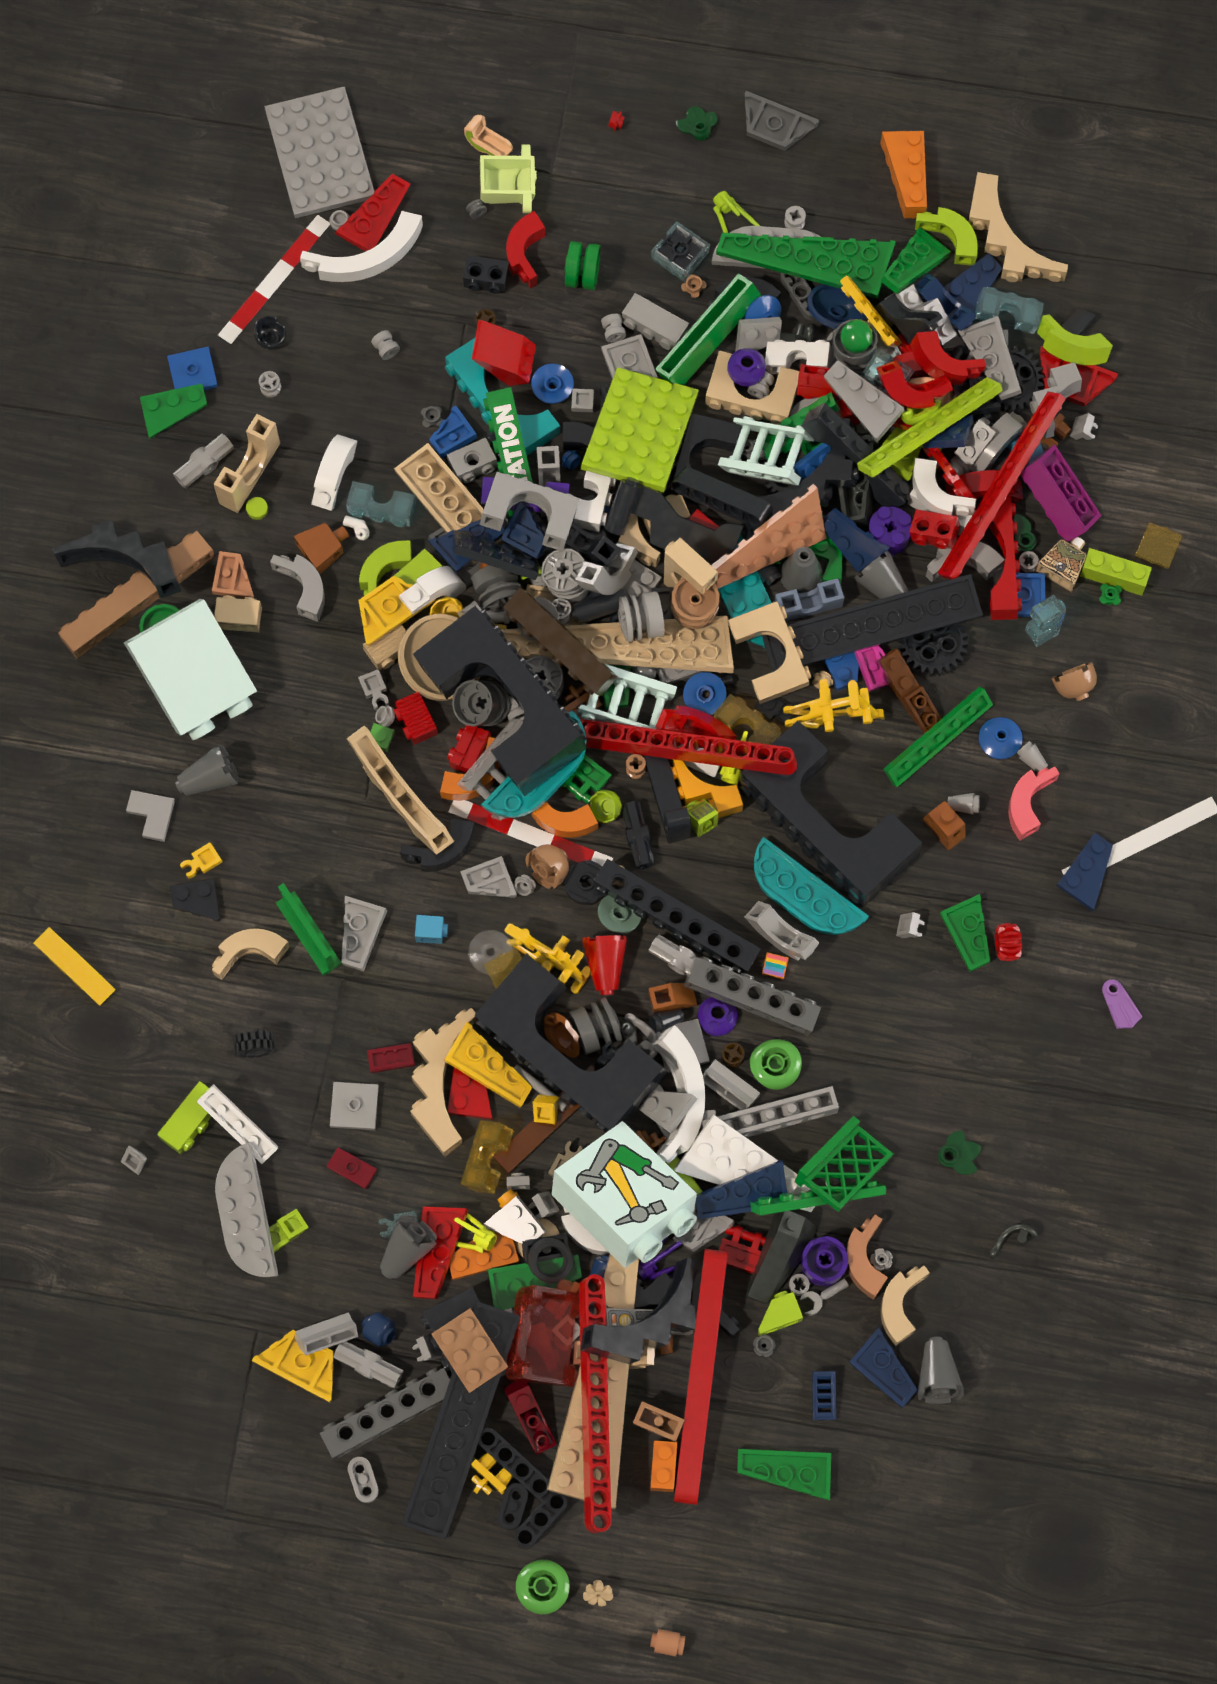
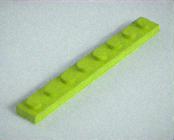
[857,377,1003,478]

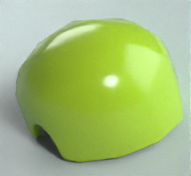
[590,790,622,823]

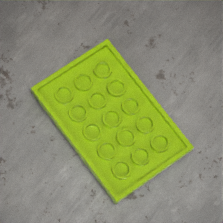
[581,367,699,492]

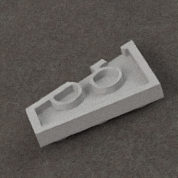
[342,896,387,971]

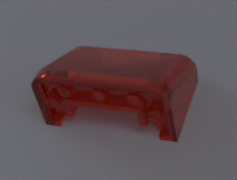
[506,1285,580,1387]

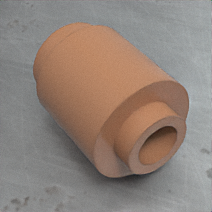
[650,1629,686,1657]

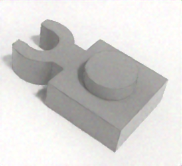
[358,670,389,711]

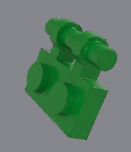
[561,755,611,805]

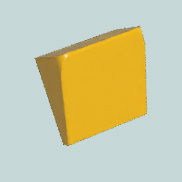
[533,1095,559,1124]

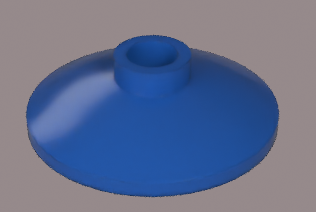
[745,295,781,319]
[531,364,574,404]
[683,672,727,715]
[979,717,1022,759]

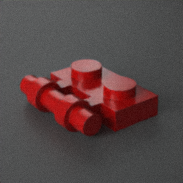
[719,1225,766,1274]

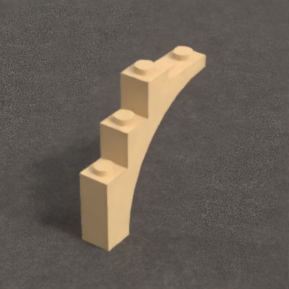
[968,172,1068,282]
[347,726,454,855]
[410,1008,478,1157]

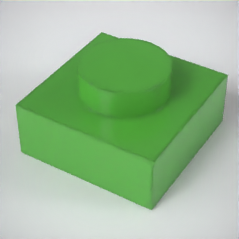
[370,723,395,752]

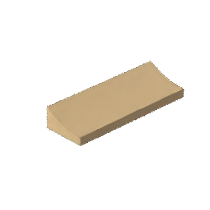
[394,443,505,565]

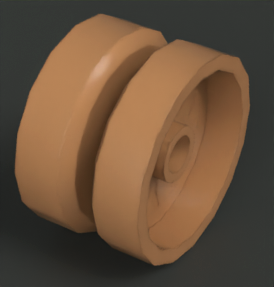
[671,578,719,629]

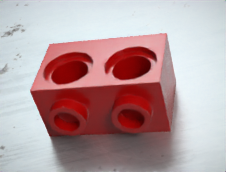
[909,509,961,549]

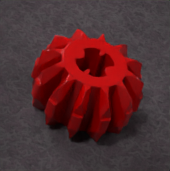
[995,923,1022,961]

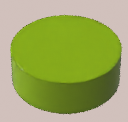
[246,497,268,520]

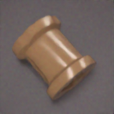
[626,754,646,779]

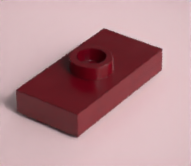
[367,1043,415,1073]
[326,1148,377,1190]

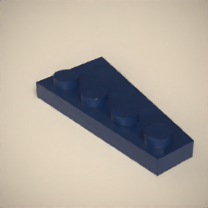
[696,1160,787,1219]

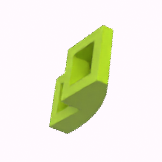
[269,1209,309,1252]

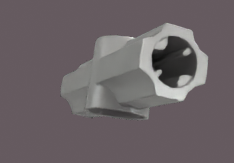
[173,434,234,489]
[649,934,713,981]
[333,1341,404,1389]

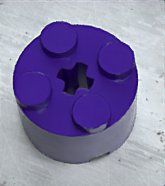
[868,506,912,556]
[801,1236,848,1286]

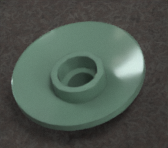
[598,895,641,933]

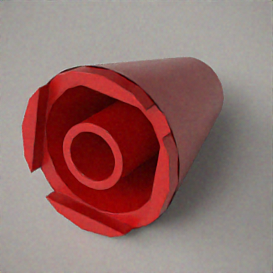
[582,935,627,995]

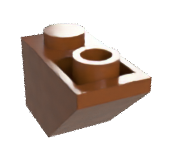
[648,983,697,1013]

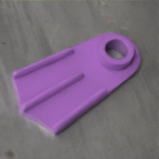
[1102,980,1142,1029]

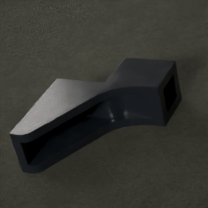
[875,294,943,344]

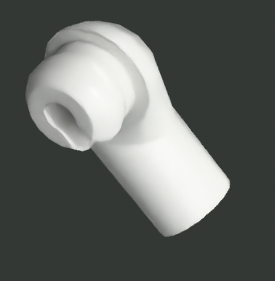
[343,515,370,540]

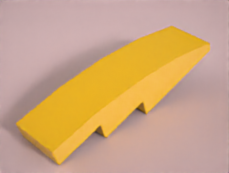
[33,927,115,1006]

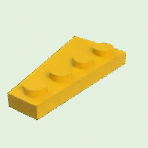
[840,276,902,348]
[443,1021,532,1108]

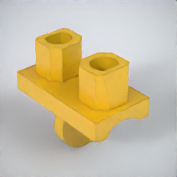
[471,1453,513,1495]

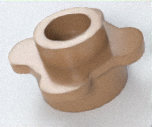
[681,274,706,298]

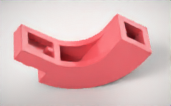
[1008,767,1059,841]

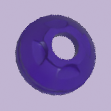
[727,348,766,386]
[697,997,738,1036]

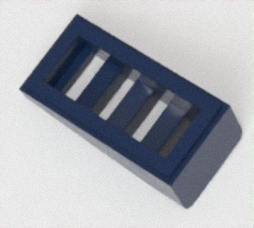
[812,1371,836,1420]

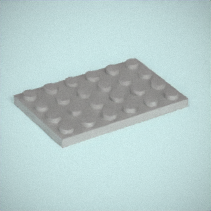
[264,87,374,218]

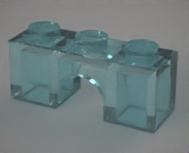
[974,287,1044,334]
[346,481,416,527]
[1025,595,1066,647]

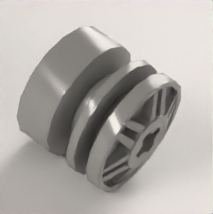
[541,548,590,604]
[618,591,664,642]

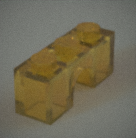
[714,694,782,745]
[460,1120,514,1194]

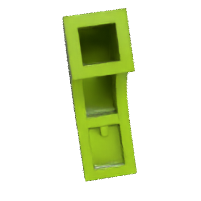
[915,207,978,265]
[1037,315,1113,365]
[359,540,412,596]

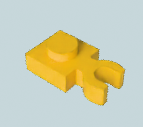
[180,843,222,879]

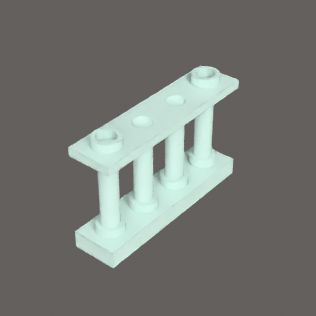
[718,416,814,485]
[577,664,677,729]

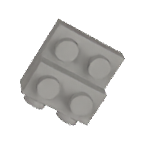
[622,559,662,605]

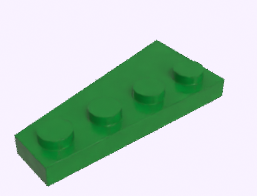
[763,392,840,460]
[737,1449,831,1501]

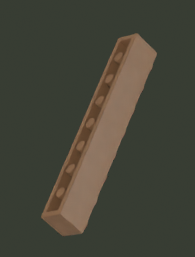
[58,531,215,659]

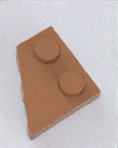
[212,551,254,598]

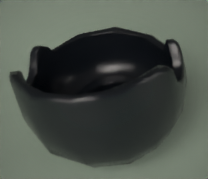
[254,315,286,350]

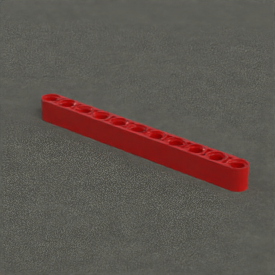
[580,719,797,775]
[674,1249,728,1505]
[579,1274,612,1534]

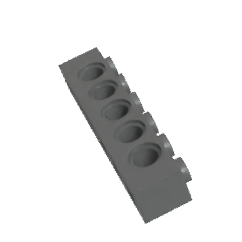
[684,957,821,1036]
[320,1367,450,1461]

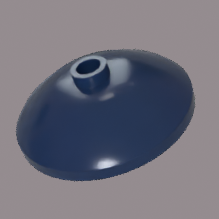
[807,284,868,329]

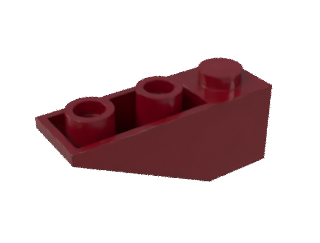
[503,1377,557,1455]

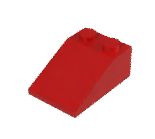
[472,320,536,386]

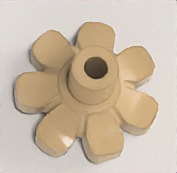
[583,1580,613,1606]

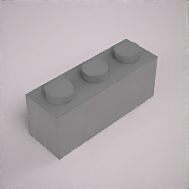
[622,293,689,350]

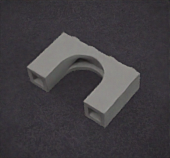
[480,472,580,551]

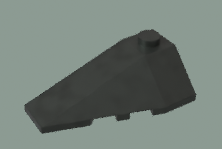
[746,1211,817,1305]

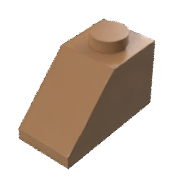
[633,1402,685,1442]

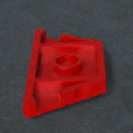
[1040,346,1118,406]

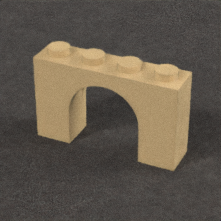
[705,351,799,425]
[214,414,280,513]
[664,538,718,603]
[728,601,811,704]

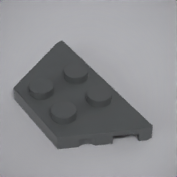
[745,91,819,151]

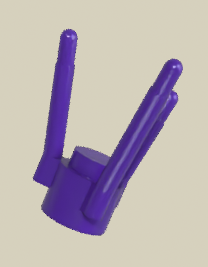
[638,1236,681,1281]

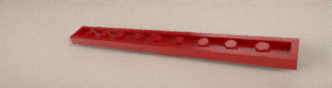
[938,391,1066,580]

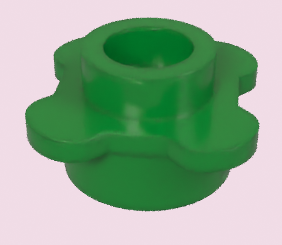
[1099,584,1122,606]

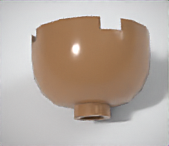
[1051,662,1097,701]
[525,844,569,889]

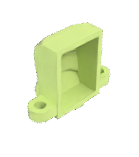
[480,144,537,213]

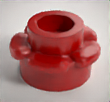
[608,111,625,131]

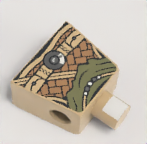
[1036,537,1087,592]

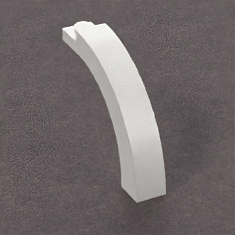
[300,211,423,282]
[652,1025,705,1163]

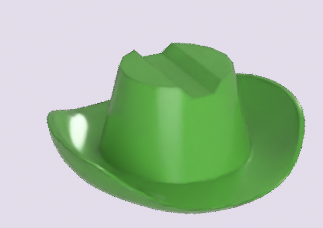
[750,1039,802,1090]
[516,1560,570,1614]

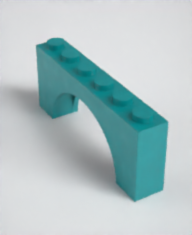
[445,338,560,456]

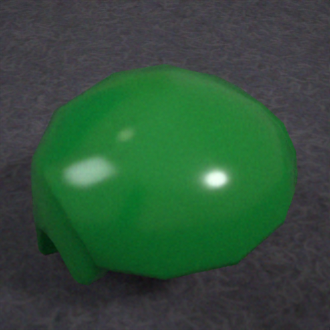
[840,319,873,354]

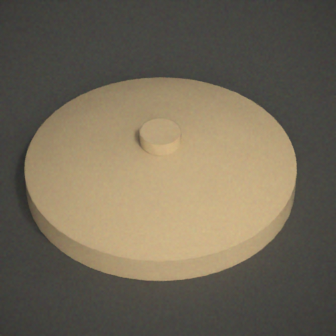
[398,614,481,701]

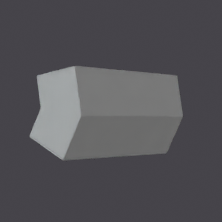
[703,1059,760,1111]
[295,1312,358,1356]

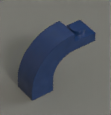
[915,273,977,332]

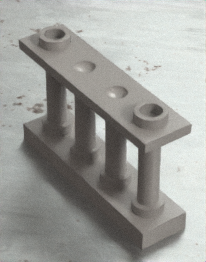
[457,718,523,820]

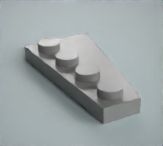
[958,316,1022,400]
[824,360,904,442]

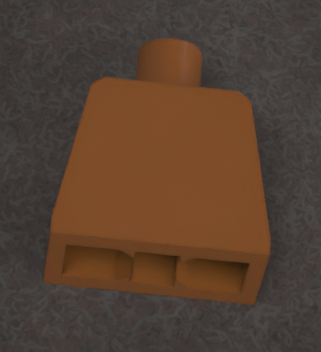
[294,523,349,575]
[922,801,966,851]

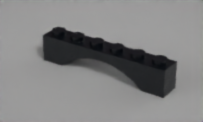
[801,403,912,508]

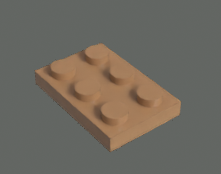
[431,1308,508,1393]

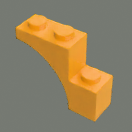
[671,759,743,818]

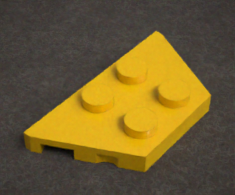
[359,576,436,647]
[252,1330,334,1403]

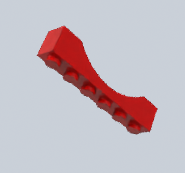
[988,495,1022,620]

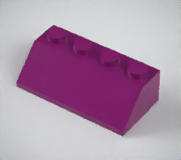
[1020,444,1102,542]

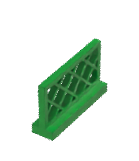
[276,883,342,976]
[794,1116,893,1212]

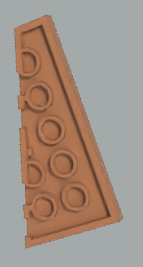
[711,484,826,589]

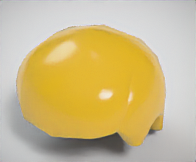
[430,596,464,618]

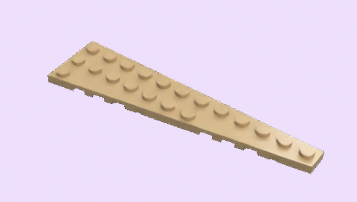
[501,616,734,673]
[547,1254,639,1509]

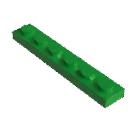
[883,687,993,787]
[750,1179,886,1215]

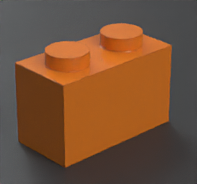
[650,1441,677,1492]

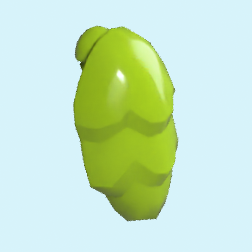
[901,399,942,425]

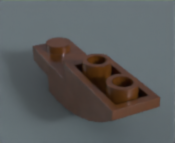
[877,648,941,734]

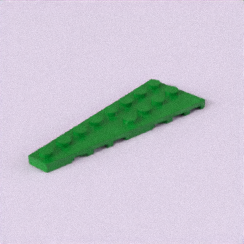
[716,233,896,299]

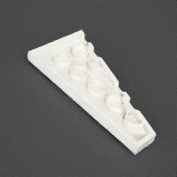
[674,1114,815,1212]

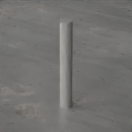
[514,1064,568,1112]

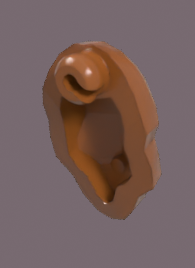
[544,1013,581,1058]

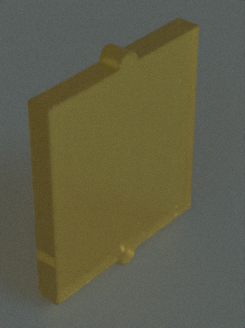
[1135,522,1182,569]
[483,948,522,989]

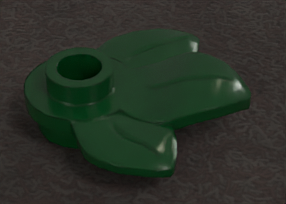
[676,106,717,141]
[999,514,1037,552]
[938,1131,982,1175]

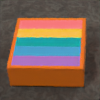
[762,952,789,980]

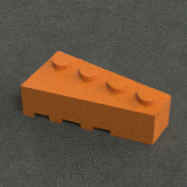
[880,131,927,218]

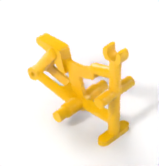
[783,679,885,732]
[504,924,591,994]

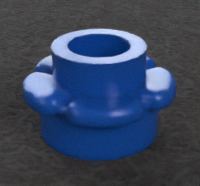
[561,450,581,470]

